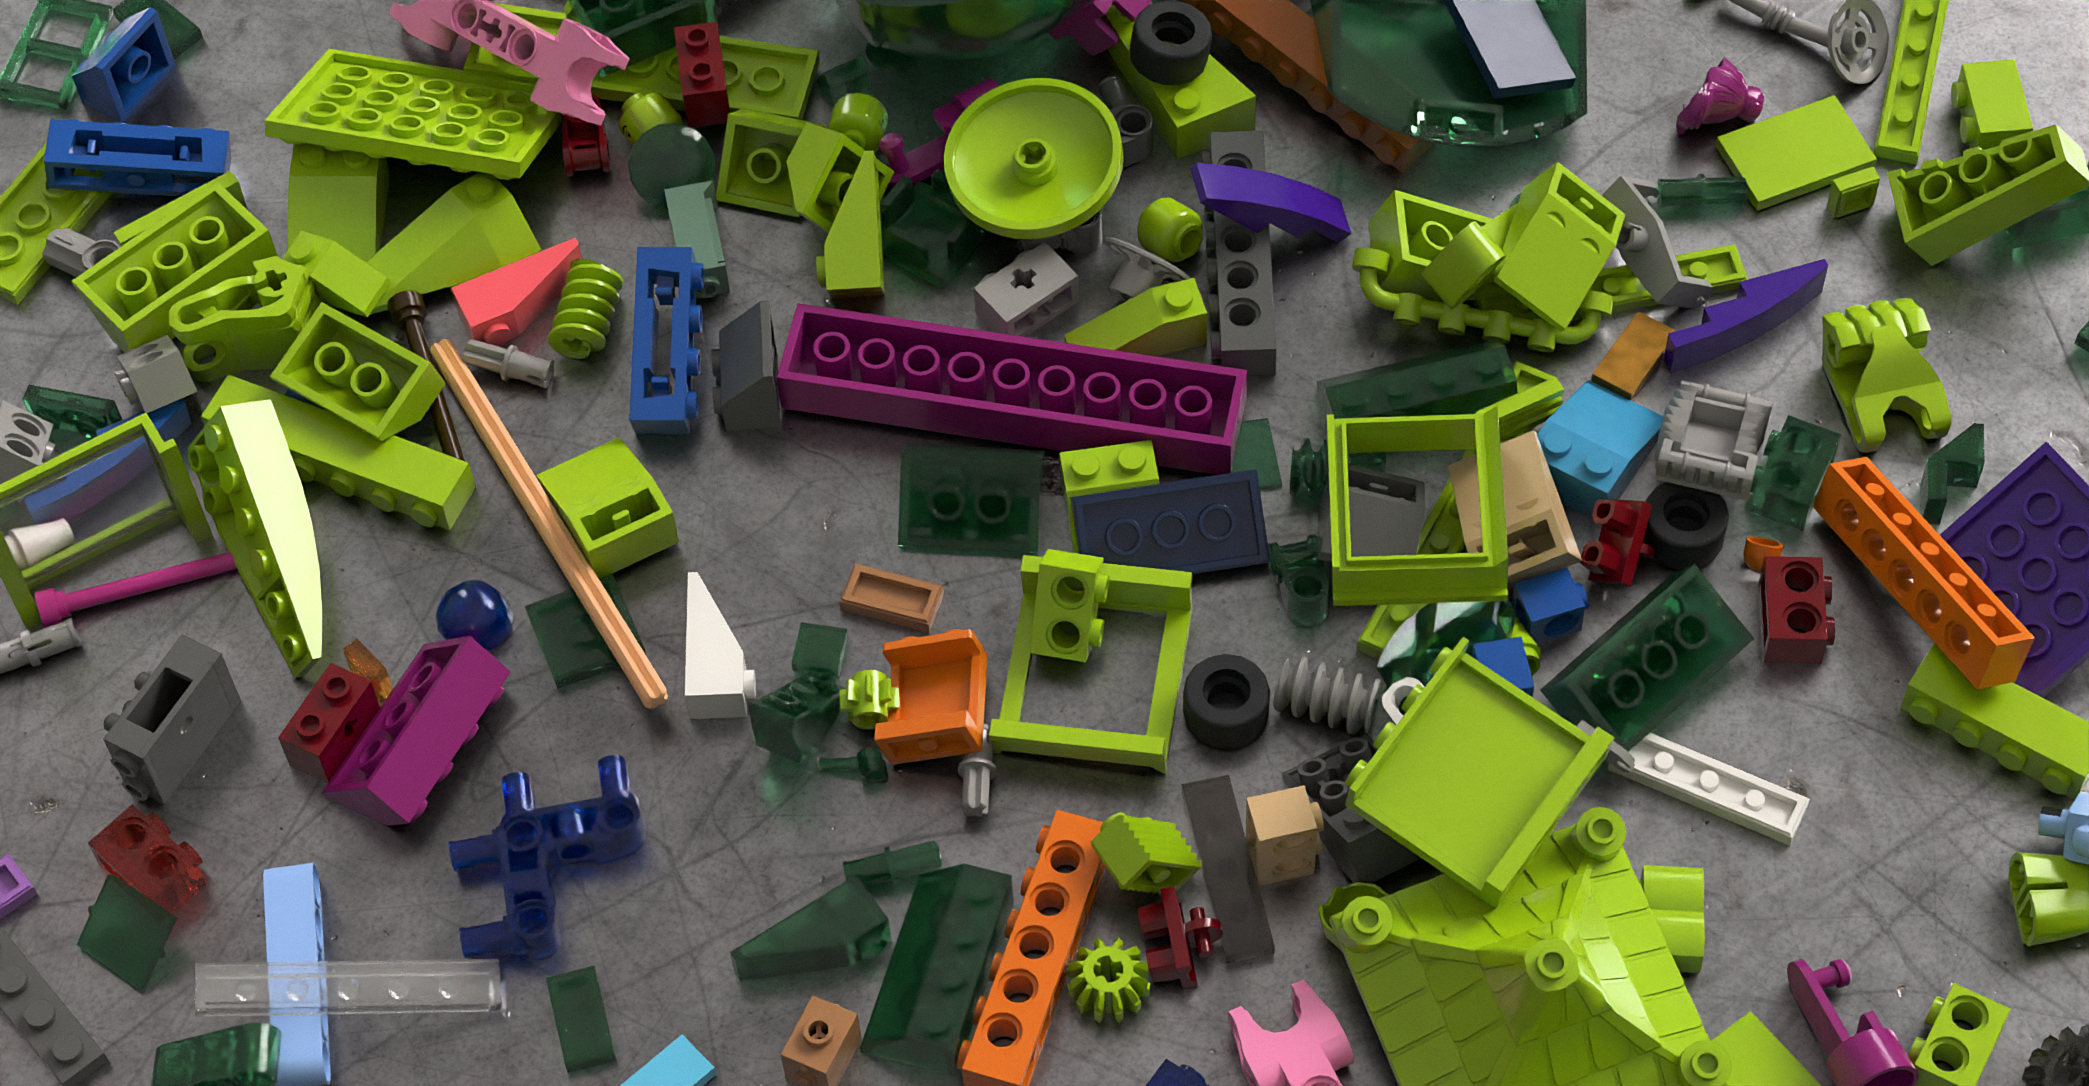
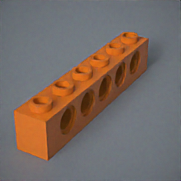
[1813,457,2035,690]
[956,810,1106,1086]

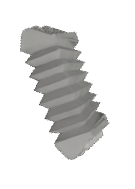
[1654,380,1773,501]

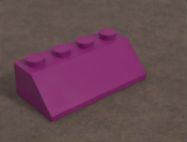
[322,636,511,826]

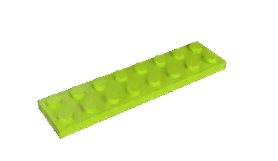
[463,3,820,120]

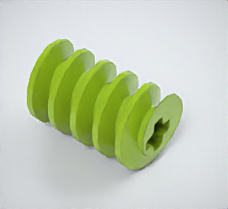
[548,259,624,359]

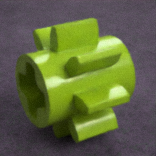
[839,670,900,729]

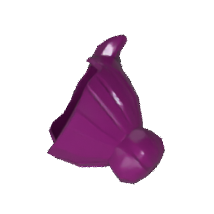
[1676,57,1765,135]

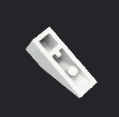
[685,572,756,719]

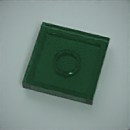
[525,574,646,689]

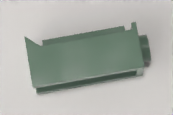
[664,180,730,298]

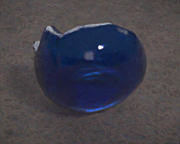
[435,580,514,650]

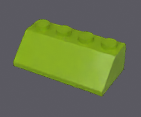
[71,181,278,353]

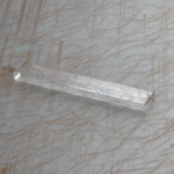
[194,959,502,1017]

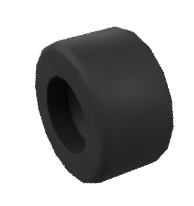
[1130,1,1212,85]
[1643,482,1729,571]
[1183,654,1270,749]

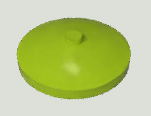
[944,78,1124,239]

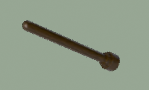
[387,290,465,461]

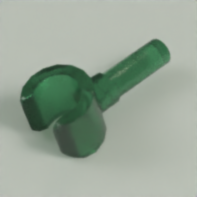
[818,747,888,784]

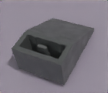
[1282,734,1422,883]

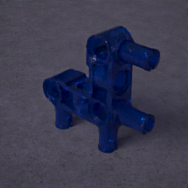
[449,755,646,960]

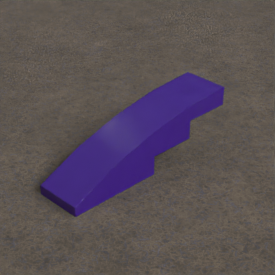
[1190,163,1352,243]
[1664,259,1828,374]

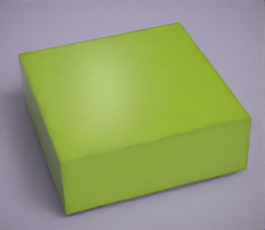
[1827,167,1880,218]

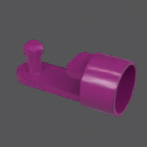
[879,78,999,189]
[1787,959,1919,1086]

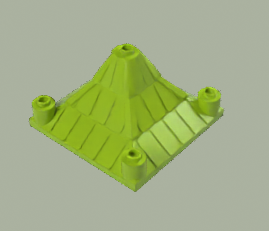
[1329,807,1732,1086]

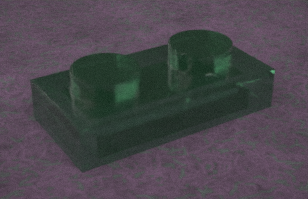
[22,384,122,439]

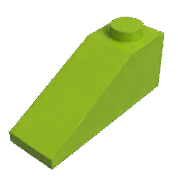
[1064,278,1207,356]

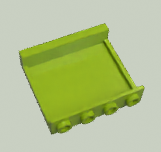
[1344,637,1615,908]

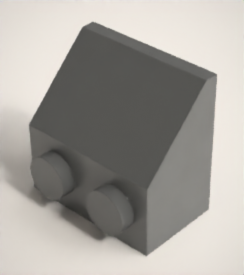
[711,300,781,431]

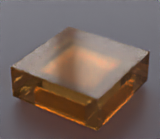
[344,638,393,701]

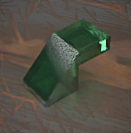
[1920,423,1985,525]

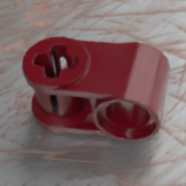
[562,93,611,177]

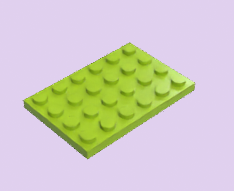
[264,48,562,180]

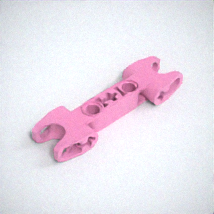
[389,0,630,126]
[1228,979,1354,1086]

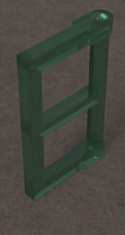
[0,0,114,110]

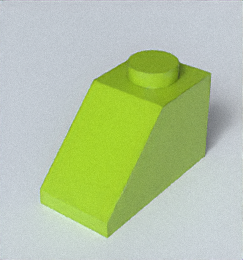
[282,231,391,318]

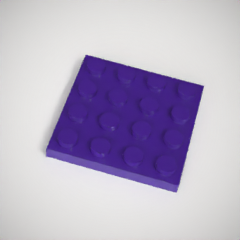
[1940,441,2089,698]

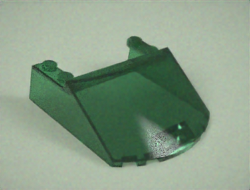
[1310,0,1587,147]

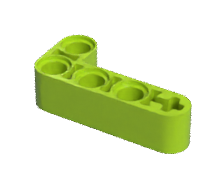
[1421,203,1518,309]

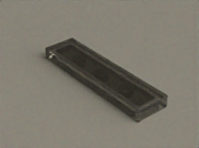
[1181,775,1275,964]

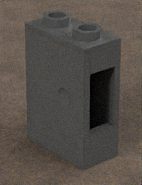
[103,634,241,805]

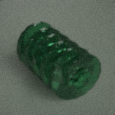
[1289,437,1386,497]

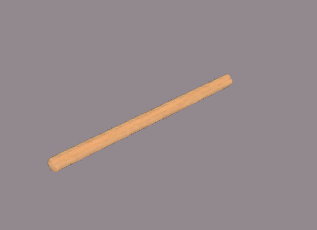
[430,339,668,709]

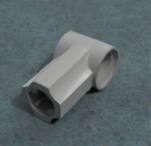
[42,228,120,277]

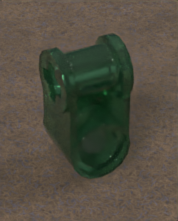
[1268,534,1329,628]

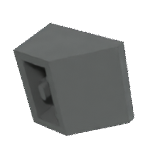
[1318,464,1425,564]

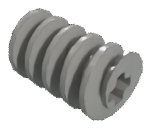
[1273,656,1381,735]

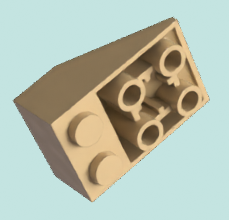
[1448,430,1582,590]

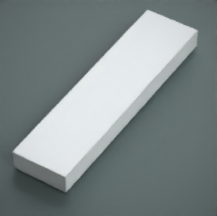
[1608,724,1810,846]

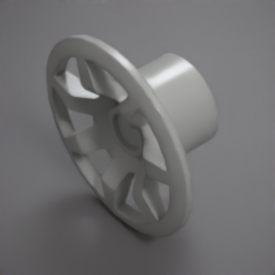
[1103,237,1190,300]

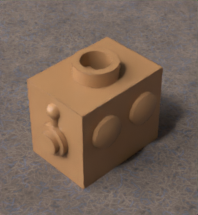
[780,995,862,1086]

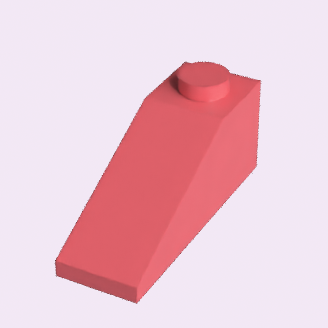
[451,237,582,347]

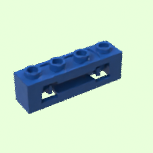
[44,119,231,196]
[629,247,704,434]

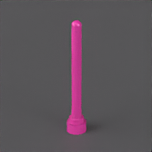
[35,552,237,628]

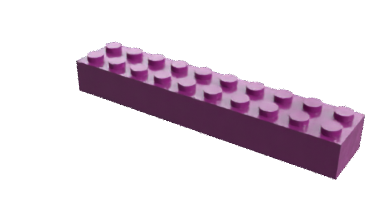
[776,303,1247,475]

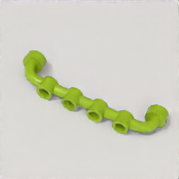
[1352,248,1614,352]

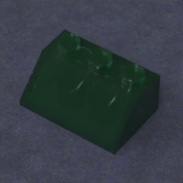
[898,443,1045,553]

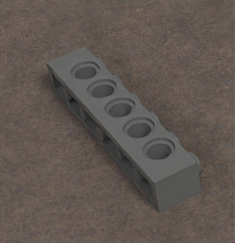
[1202,130,1277,376]

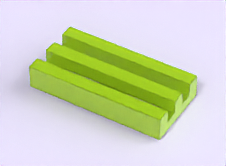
[1475,377,1564,442]

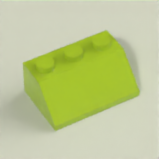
[270,302,446,441]

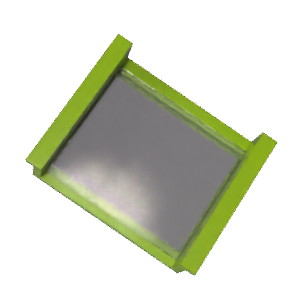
[0,413,213,629]

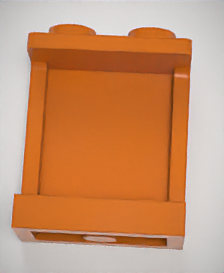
[874,629,988,765]

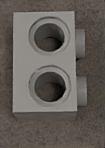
[114,335,197,413]
[0,400,55,502]

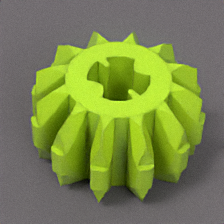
[1067,936,1151,1024]

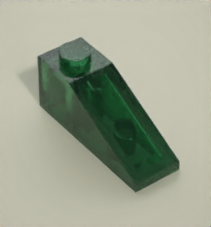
[730,875,892,981]

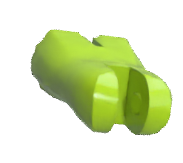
[2008,852,2089,947]

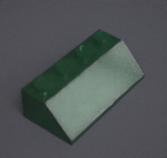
[1317,340,1518,455]
[1540,564,1754,752]
[860,864,1014,1077]

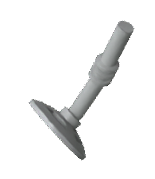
[1729,0,1889,84]

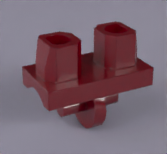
[1580,499,1655,586]
[1137,886,1223,989]

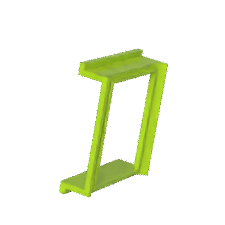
[1327,405,1508,606]
[989,555,1193,775]

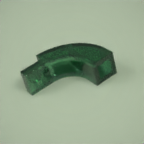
[1377,599,1516,715]

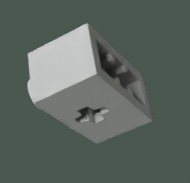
[974,242,1079,337]

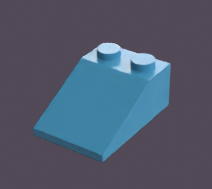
[1537,380,1663,519]

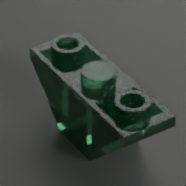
[749,672,846,763]

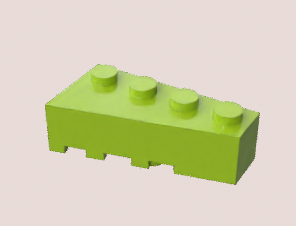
[1100,2,1256,160]
[1887,124,2089,266]

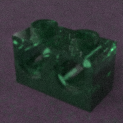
[1750,415,1841,531]

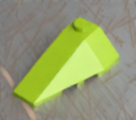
[366,172,542,315]

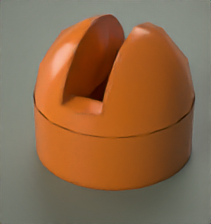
[1743,536,1784,574]

